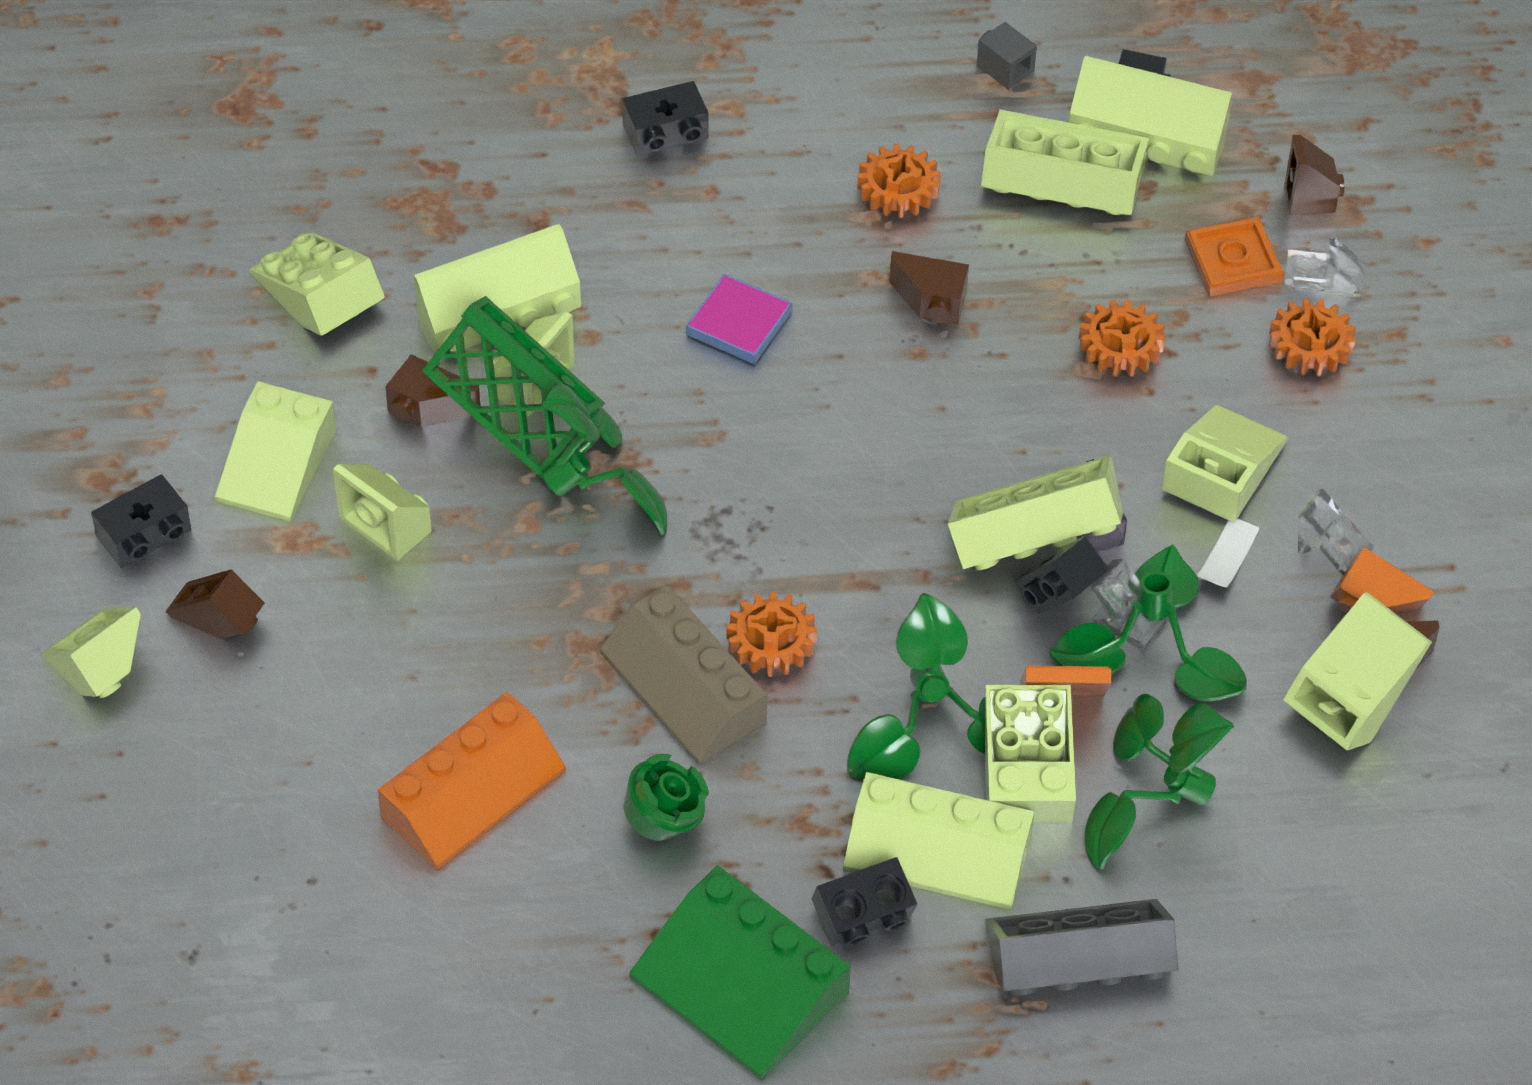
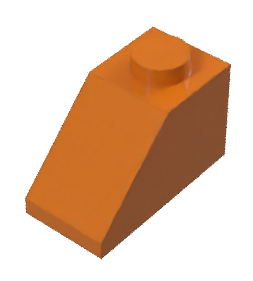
[1330,547,1434,614]

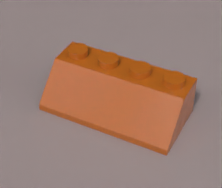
[378,692,566,871]

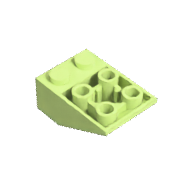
[249,232,385,336]
[1162,404,1288,523]
[1283,592,1432,751]
[985,685,1076,823]

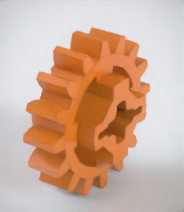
[857,144,941,218]
[1269,298,1356,376]
[1079,299,1165,377]
[726,591,817,677]

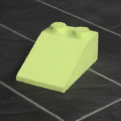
[215,381,336,522]

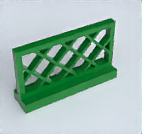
[422,296,605,478]

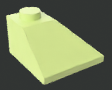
[41,607,141,698]

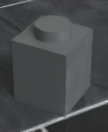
[977,22,1037,90]

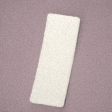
[1197,519,1259,588]

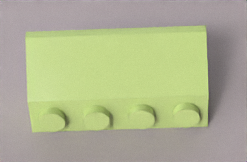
[1069,56,1232,176]
[981,109,1149,216]
[414,223,581,354]
[948,455,1123,570]
[843,772,1034,910]

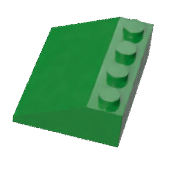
[629,865,851,1080]

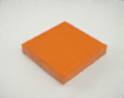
[1185,217,1284,297]
[1020,665,1111,697]

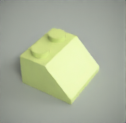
[493,312,575,417]
[333,464,432,561]

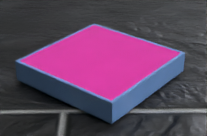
[686,274,792,364]

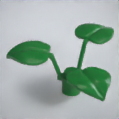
[541,384,667,537]
[1049,544,1247,701]
[847,593,985,780]
[1085,694,1234,871]

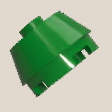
[623,754,709,841]

